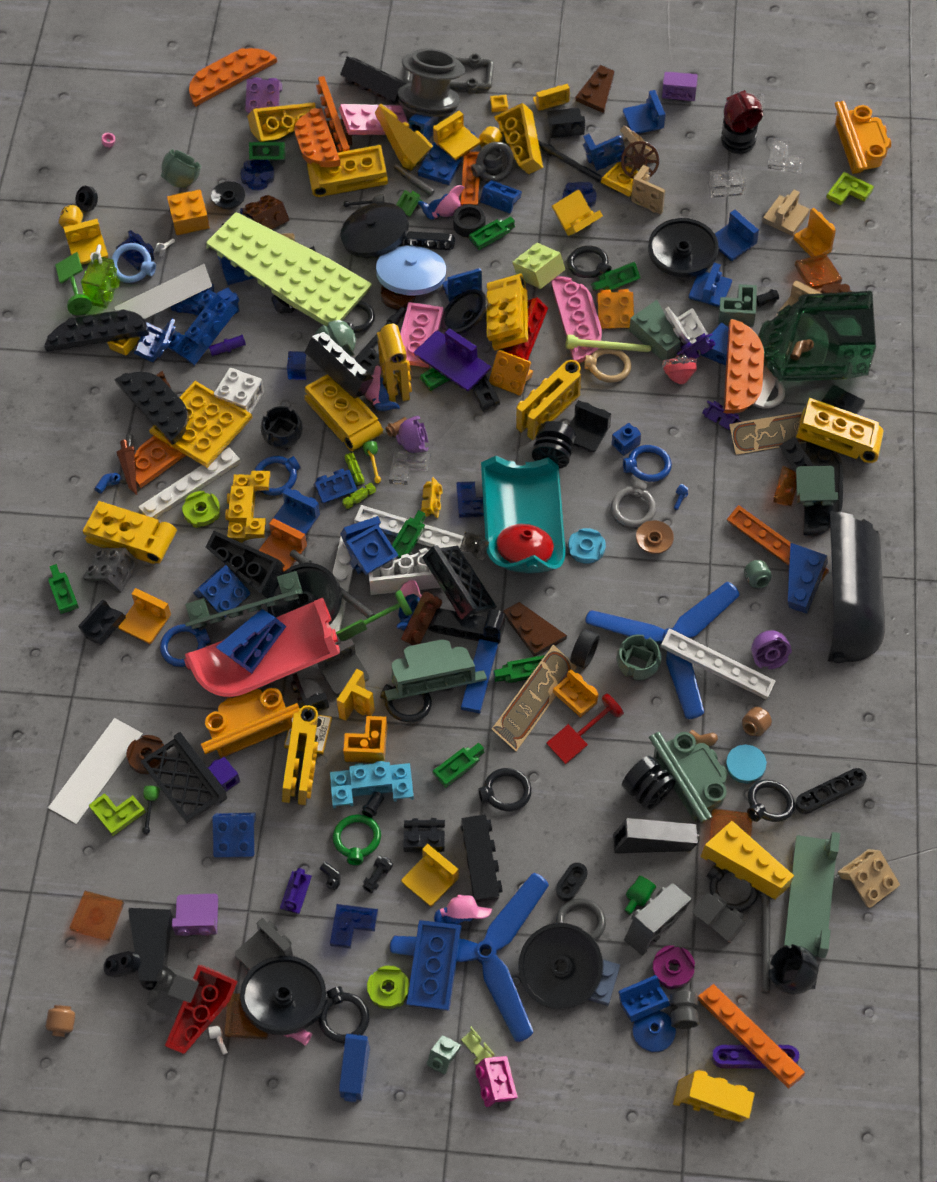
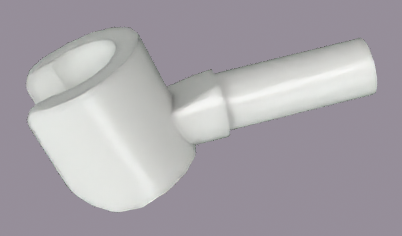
[154,238,175,257]
[90,245,102,264]
[209,1026,228,1055]

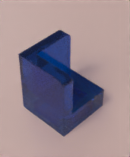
[287,351,307,380]

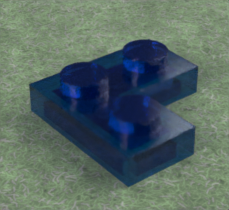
[456,481,484,518]
[330,904,378,949]

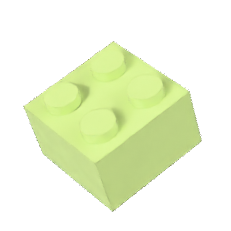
[512,243,566,289]

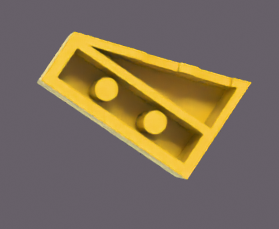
[673,1070,755,1122]

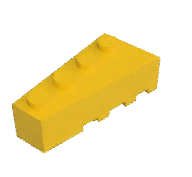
[494,103,543,174]

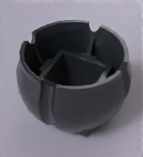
[261,406,303,450]
[768,944,819,995]

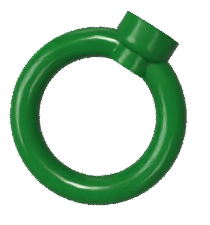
[333,814,381,866]

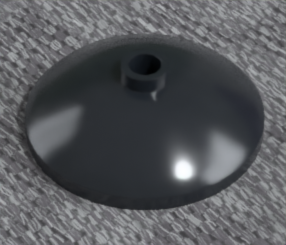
[441,289,488,334]

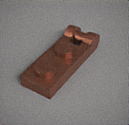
[401,592,442,645]

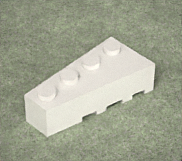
[368,543,442,595]

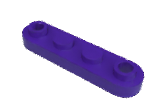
[712,1045,799,1069]

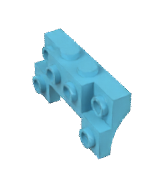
[330,761,414,808]

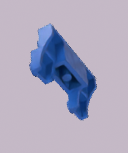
[168,289,238,365]

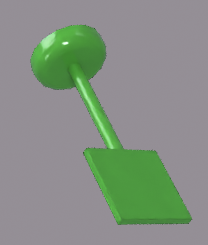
[55,252,92,316]
[336,589,413,641]

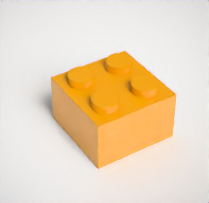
[167,189,210,236]

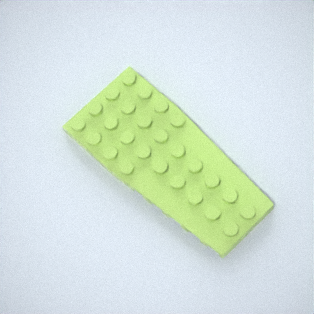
[206,212,372,327]

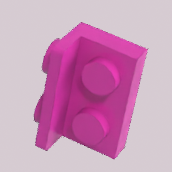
[475,1056,518,1107]

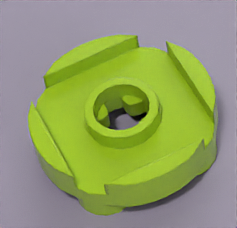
[182,491,220,528]
[367,965,409,1009]

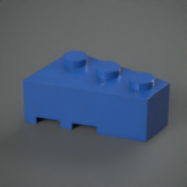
[788,543,828,614]
[216,609,287,674]

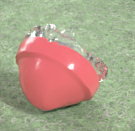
[662,355,697,384]

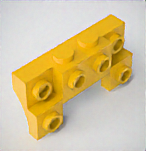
[225,471,271,543]

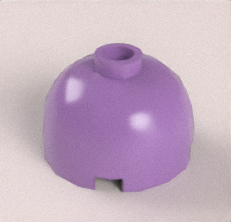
[396,416,429,454]
[751,630,792,669]

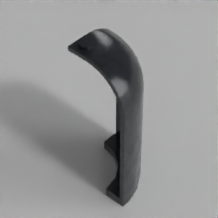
[828,511,885,663]

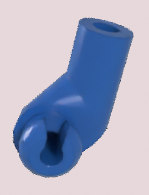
[94,473,121,494]

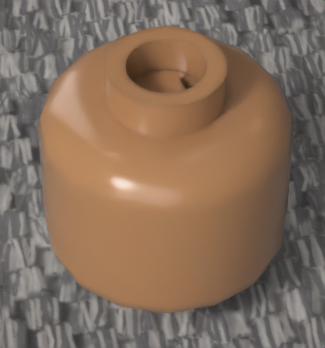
[742,707,772,737]
[46,1005,75,1037]

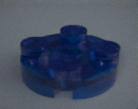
[240,159,275,190]
[562,182,597,208]

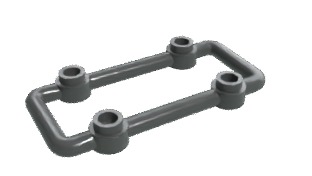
[404,54,494,94]

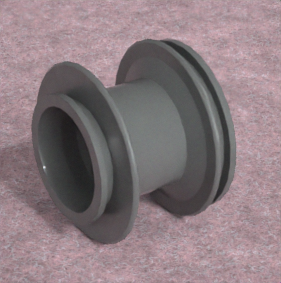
[397,49,465,117]

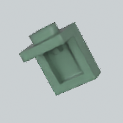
[427,1035,461,1074]

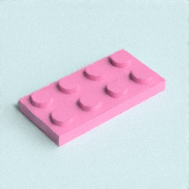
[339,104,408,135]
[400,302,444,368]

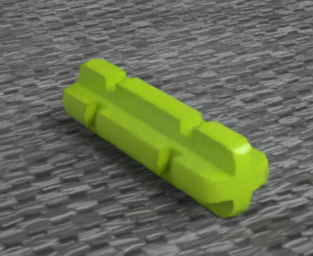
[344,452,365,486]
[342,483,376,509]

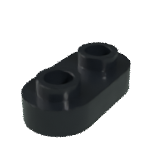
[556,863,588,901]
[104,951,140,977]

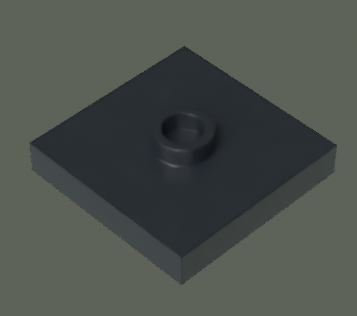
[821,384,865,414]

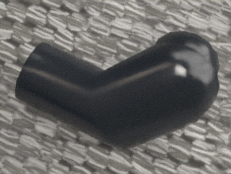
[320,861,340,890]

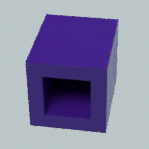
[208,757,240,792]

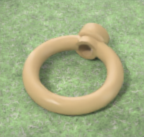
[584,348,631,383]

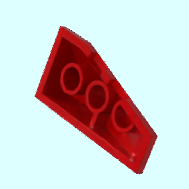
[165,965,238,1054]

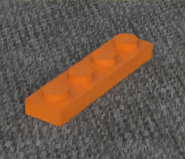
[461,152,480,206]

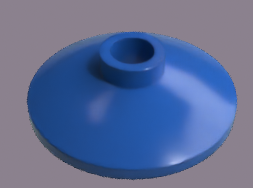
[633,1011,676,1052]

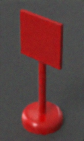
[546,693,624,764]

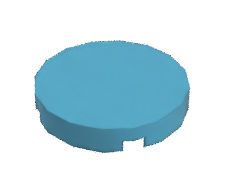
[568,528,606,564]
[726,744,767,784]

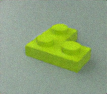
[826,172,874,205]
[88,793,146,836]

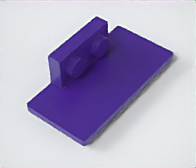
[414,328,491,391]

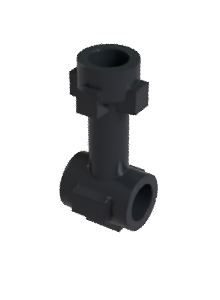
[362,855,394,893]

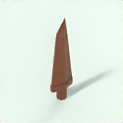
[116,440,137,495]

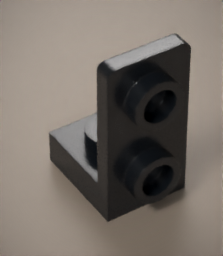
[291,673,329,712]

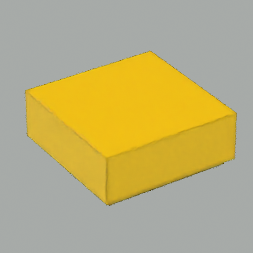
[490,95,508,112]

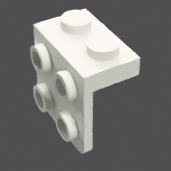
[665,307,708,345]

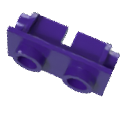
[677,333,716,363]
[702,401,741,431]
[280,868,312,914]

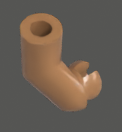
[791,339,814,360]
[689,730,718,746]

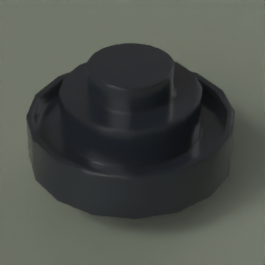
[75,186,98,212]
[271,294,295,313]

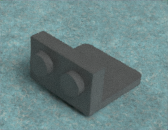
[317,639,369,695]
[235,918,293,971]

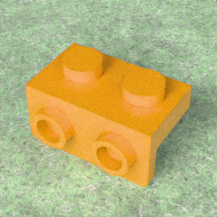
[553,669,599,718]

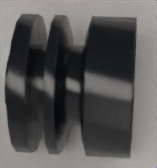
[721,119,759,154]
[532,421,576,469]
[622,755,676,810]

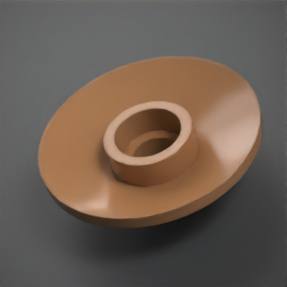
[636,520,674,554]

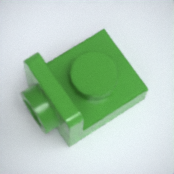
[396,190,424,217]

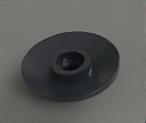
[211,181,246,209]

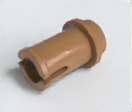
[386,417,407,437]

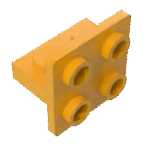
[489,350,533,395]

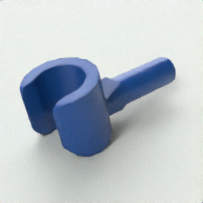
[674,484,688,510]

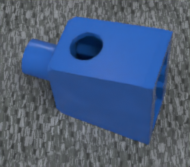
[701,322,728,365]

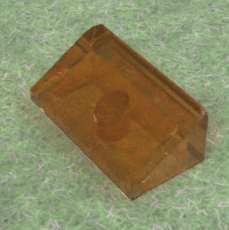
[773,466,796,506]

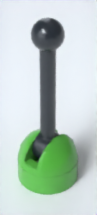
[142,786,160,835]

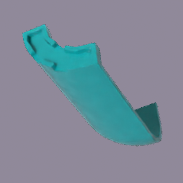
[481,456,565,573]

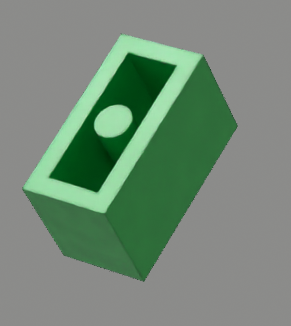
[249,142,285,160]

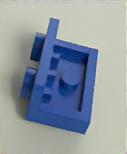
[618,975,670,1022]

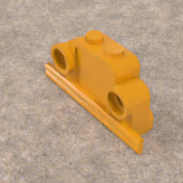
[835,101,891,174]
[201,688,300,758]

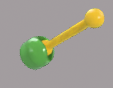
[363,441,381,483]

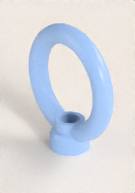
[110,243,156,283]

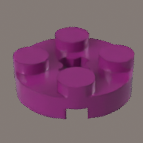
[652,945,695,989]

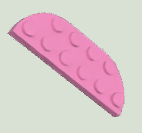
[550,276,602,363]

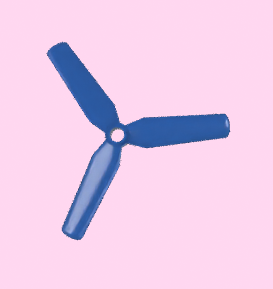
[585,582,740,719]
[390,873,549,1042]

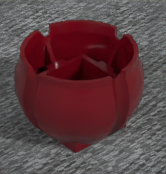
[723,90,763,132]

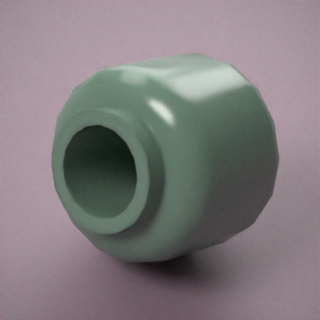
[744,560,772,588]

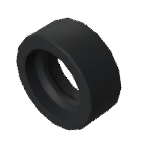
[453,204,486,238]
[570,629,600,669]

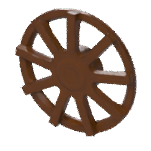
[621,141,659,179]

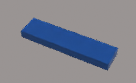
[461,639,498,714]

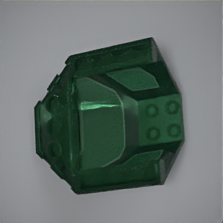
[758,291,876,381]

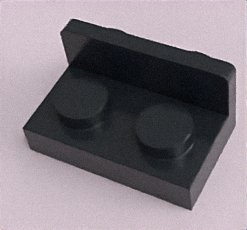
[78,600,126,645]

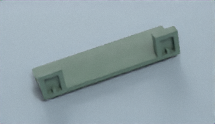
[185,571,303,629]
[784,832,840,958]

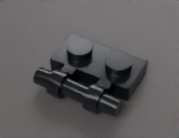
[403,818,445,852]

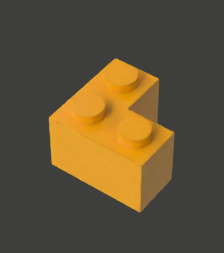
[343,716,388,763]

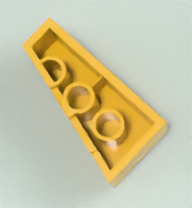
[700,821,794,900]

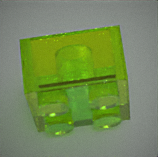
[81,257,120,308]

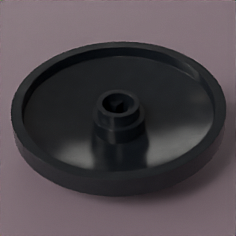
[341,202,409,258]
[648,218,719,277]
[267,563,342,625]
[518,923,604,1009]
[240,956,326,1035]

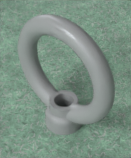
[611,481,656,528]

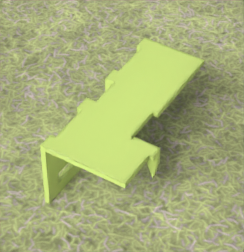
[461,1027,495,1064]

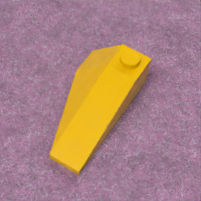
[375,104,433,172]

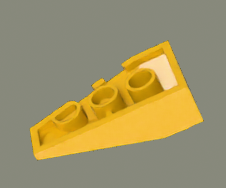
[247,102,316,142]

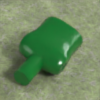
[624,875,657,915]

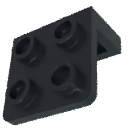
[547,108,585,138]
[569,400,611,452]

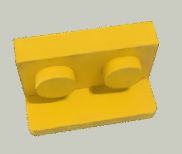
[533,83,570,111]

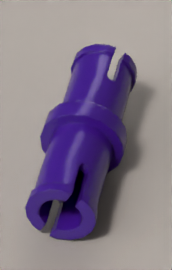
[209,334,246,357]

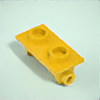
[421,477,443,518]

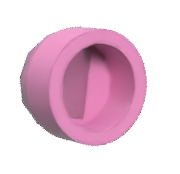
[101,133,115,148]

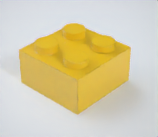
[107,337,139,356]

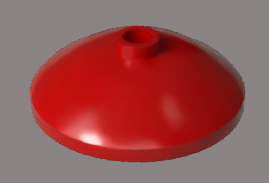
[497,524,554,563]

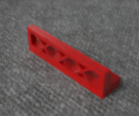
[503,297,548,360]

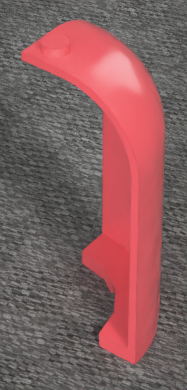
[184,598,340,697]

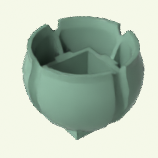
[160,149,201,188]
[315,320,356,357]
[616,635,661,680]

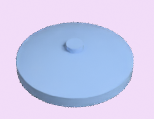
[376,245,446,296]

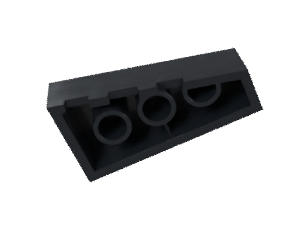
[205,531,285,598]

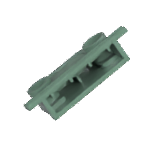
[385,640,487,701]
[649,732,728,823]

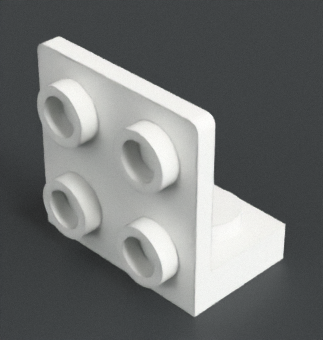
[214,368,264,413]

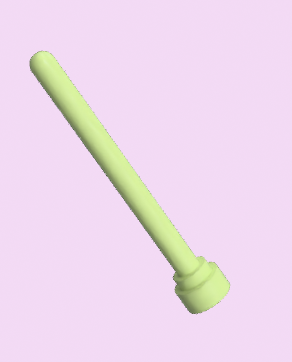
[565,334,651,352]

